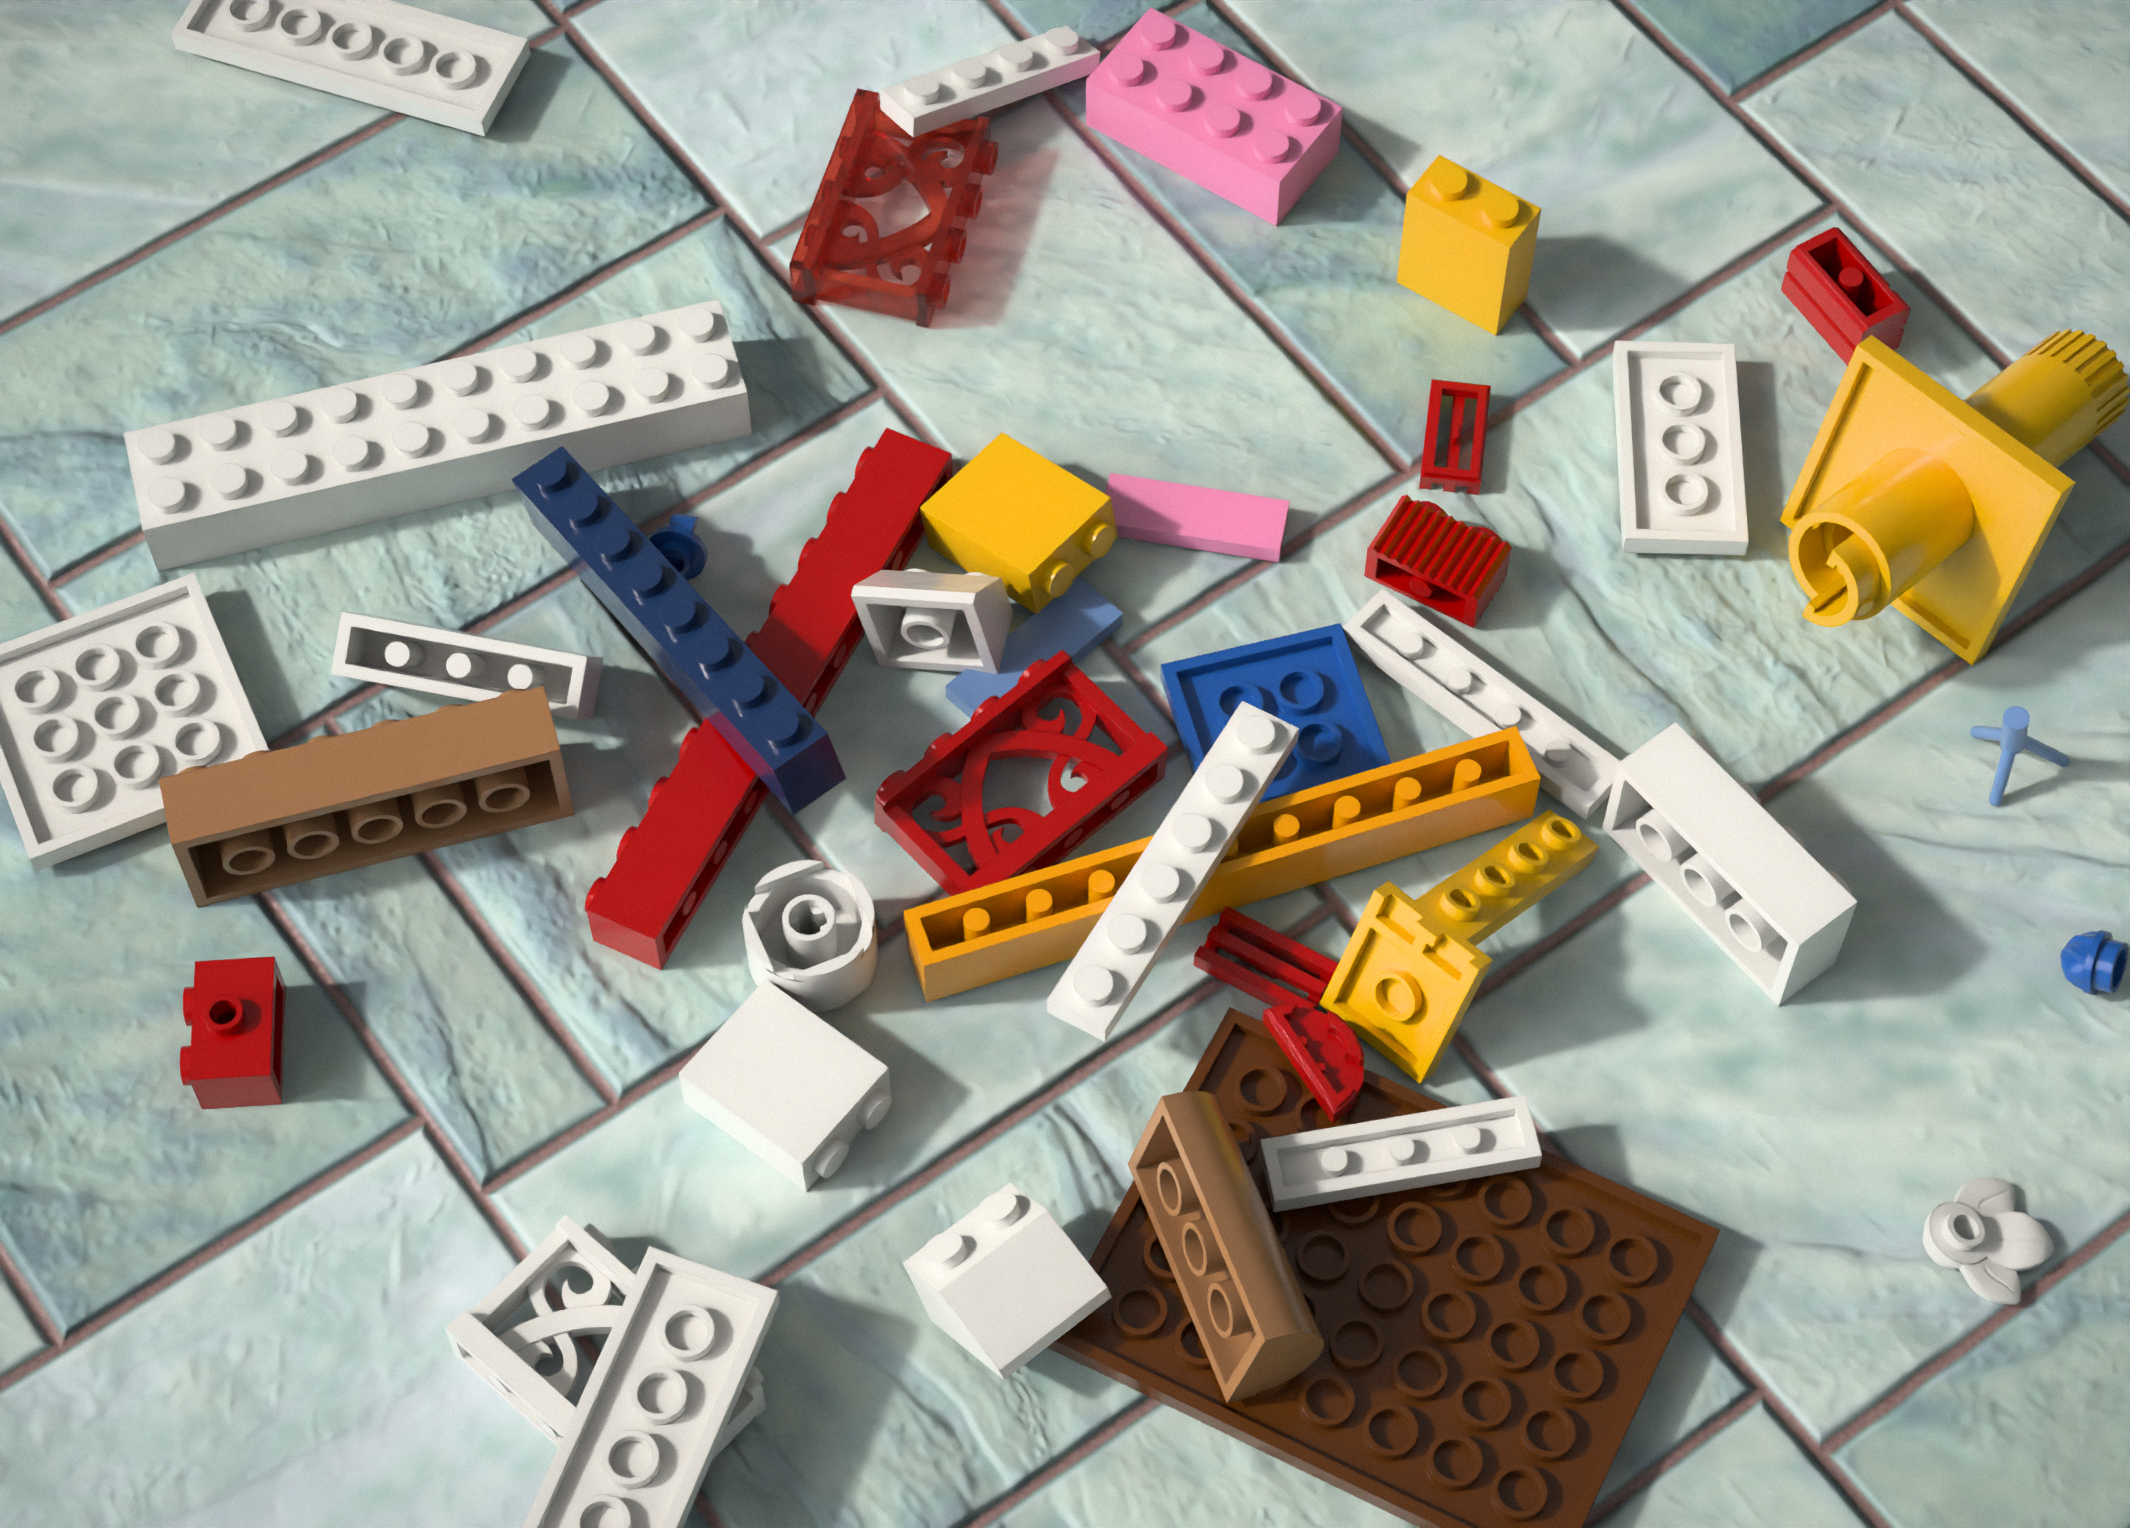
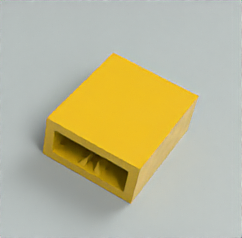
[1397,155,1541,336]
[920,432,1118,614]

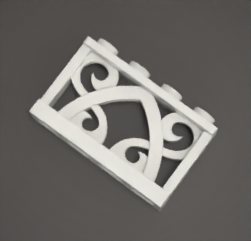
[445,1215,766,1460]

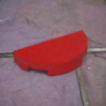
[1262,1002,1365,1124]

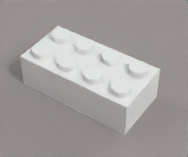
[1602,722,1858,1007]

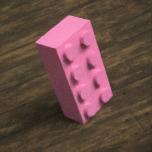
[1086,7,1343,227]

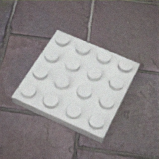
[0,573,269,872]

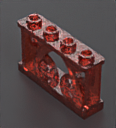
[789,88,999,328]

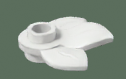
[1923,1177,2054,1305]

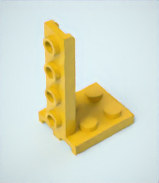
[1319,809,1600,1084]

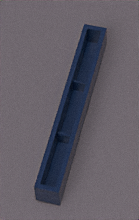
[511,446,846,815]

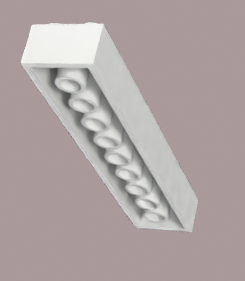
[124,299,752,572]

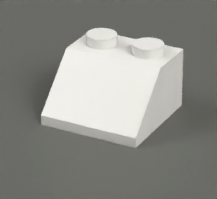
[851,568,1013,674]
[903,1182,1112,1380]

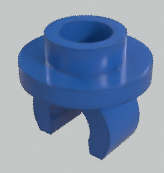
[649,513,708,580]

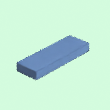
[945,577,1123,719]

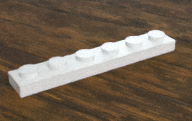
[1047,701,1299,1042]

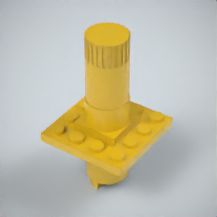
[1779,329,2130,665]

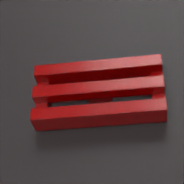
[1419,379,1491,495]
[1193,906,1339,1010]

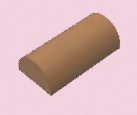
[1128,1091,1324,1403]

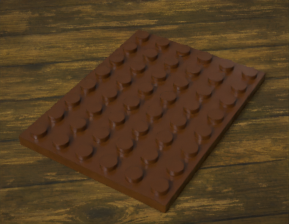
[1047,1007,1720,1528]

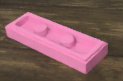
[1105,473,1290,562]

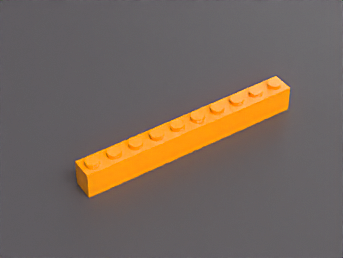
[903,726,1541,1003]

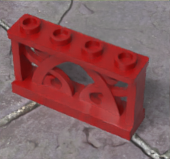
[874,650,1168,896]

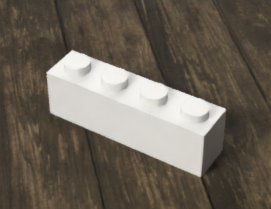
[331,612,604,720]

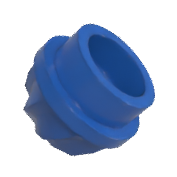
[2060,930,2128,995]

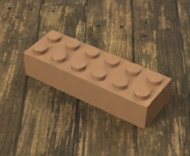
[159,686,575,908]

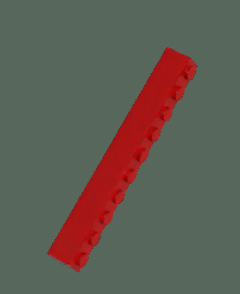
[585,427,953,970]

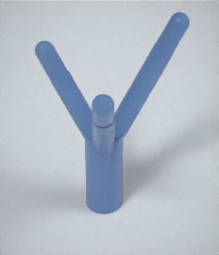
[1970,706,2070,806]

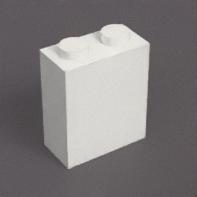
[679,979,892,1192]

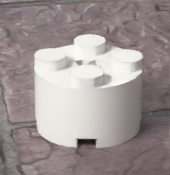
[742,860,878,1013]

